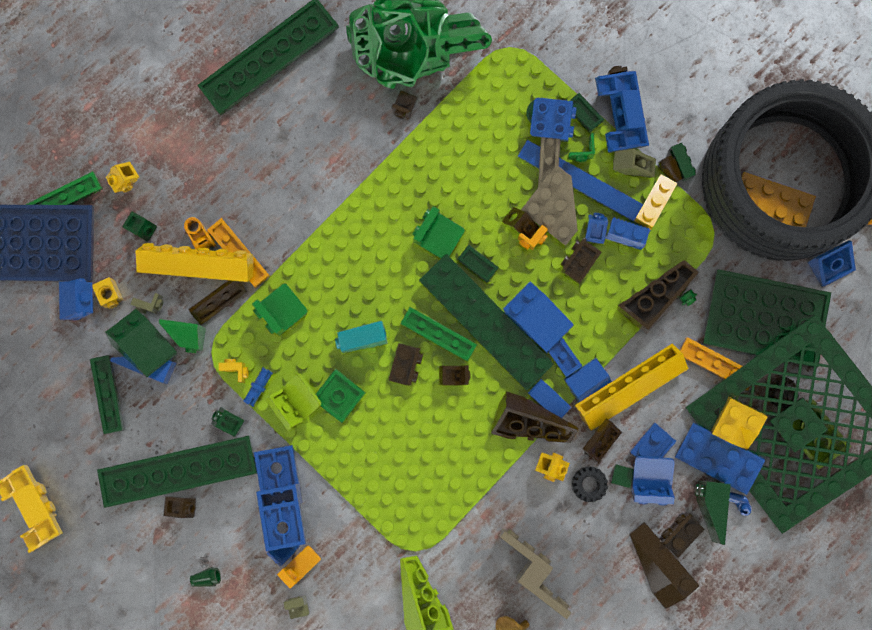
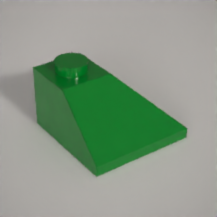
[159,319,206,354]

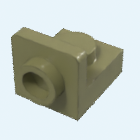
[283,595,310,619]

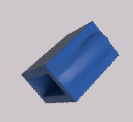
[59,278,93,320]

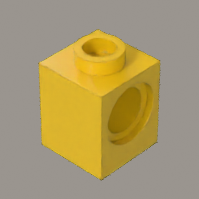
[92,277,123,309]

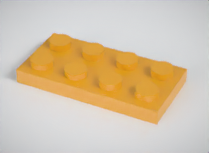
[741,172,816,227]

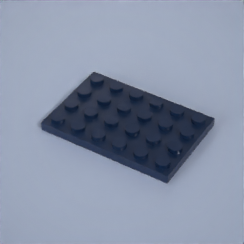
[0,205,94,282]

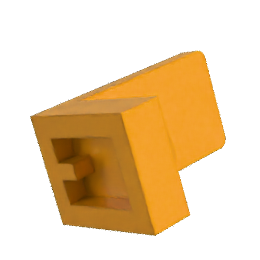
[277,545,321,589]

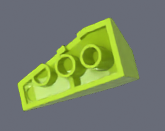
[400,556,454,630]

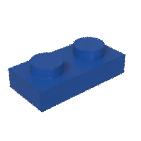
[548,338,582,377]

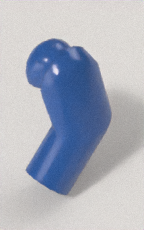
[729,492,752,516]

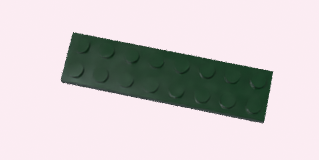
[197,0,339,116]
[419,254,554,391]
[97,436,257,508]

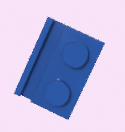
[629,423,676,458]

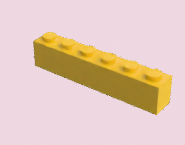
[135,243,253,282]
[575,343,689,431]

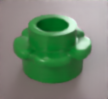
[679,289,697,306]

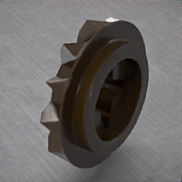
[768,377,800,408]

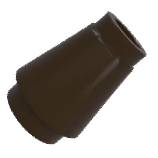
[658,155,683,182]

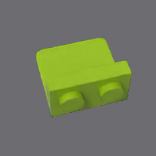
[265,374,321,431]

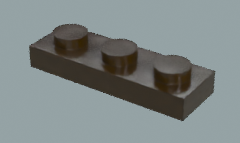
[188,280,247,325]

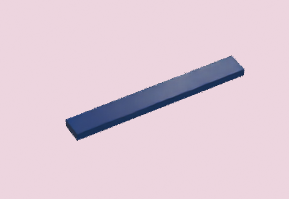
[518,140,651,231]

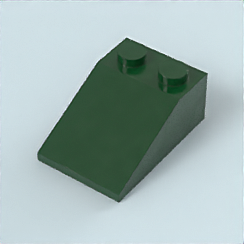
[105,309,177,378]
[694,480,731,545]

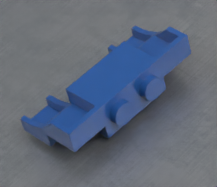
[595,71,649,152]

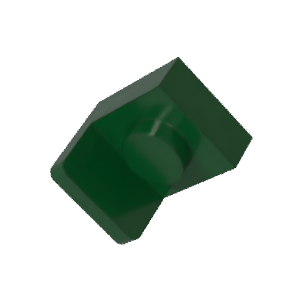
[122,211,157,242]
[211,407,244,437]

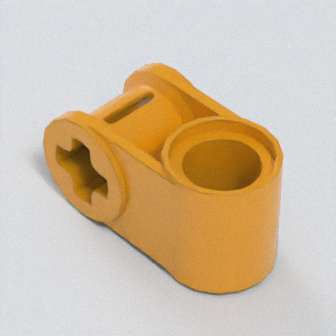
[184,217,217,249]

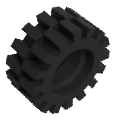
[571,467,608,502]

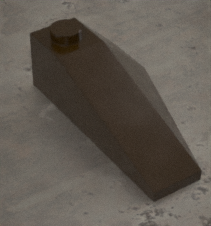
[491,391,579,443]
[629,522,700,609]

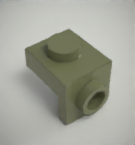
[130,293,164,314]

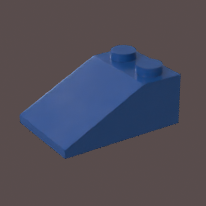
[503,281,574,353]

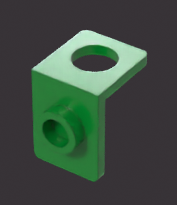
[567,133,595,162]

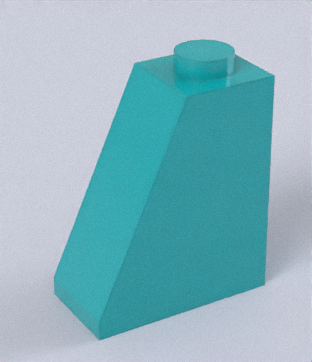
[335,321,388,353]

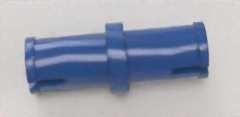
[243,367,273,407]

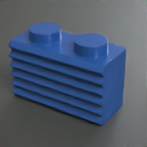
[605,217,650,250]

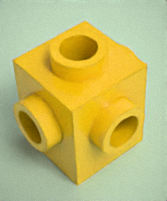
[105,162,139,193]
[535,452,570,482]

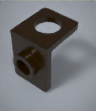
[502,207,539,239]

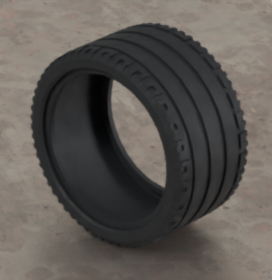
[702,79,872,261]

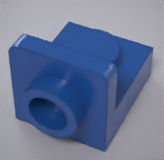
[585,213,608,244]

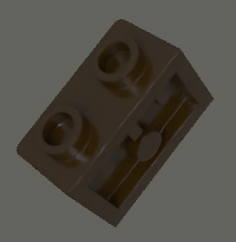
[389,343,423,387]
[583,418,622,463]
[661,512,705,558]

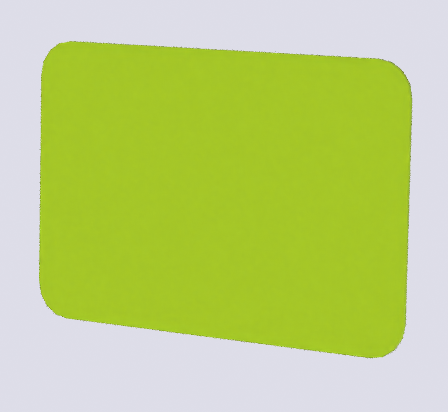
[211,47,715,551]

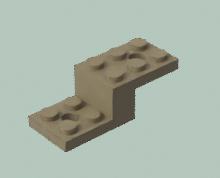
[498,528,571,619]

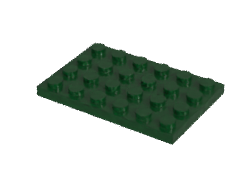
[702,269,832,368]

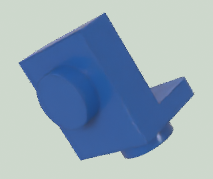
[267,545,300,567]

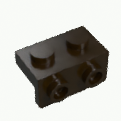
[560,238,602,284]

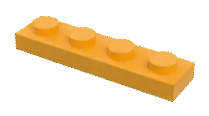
[207,218,270,288]
[680,337,750,391]

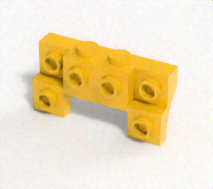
[0,465,63,553]

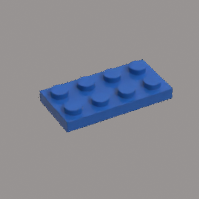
[675,422,765,495]

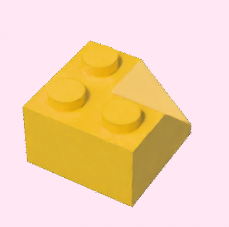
[711,397,767,450]

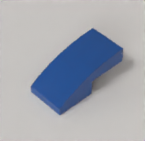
[528,379,571,418]

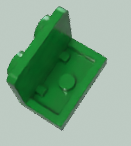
[412,206,465,259]
[252,284,308,336]

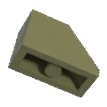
[613,149,656,178]

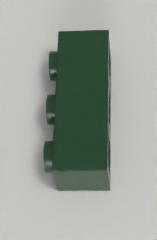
[669,143,696,181]

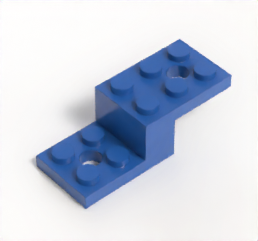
[254,445,306,551]

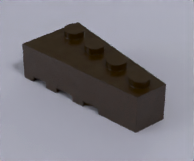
[617,260,699,335]

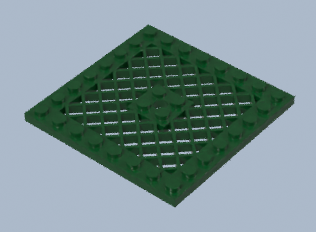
[686,314,872,534]

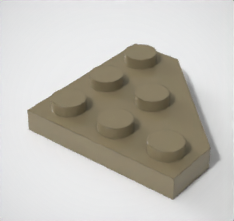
[521,165,578,246]

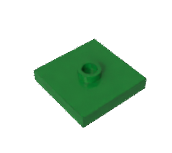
[316,369,366,423]

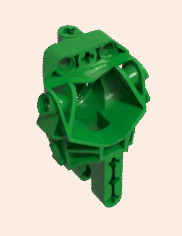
[346,0,492,89]

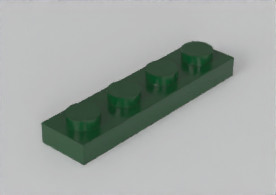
[90,355,124,435]

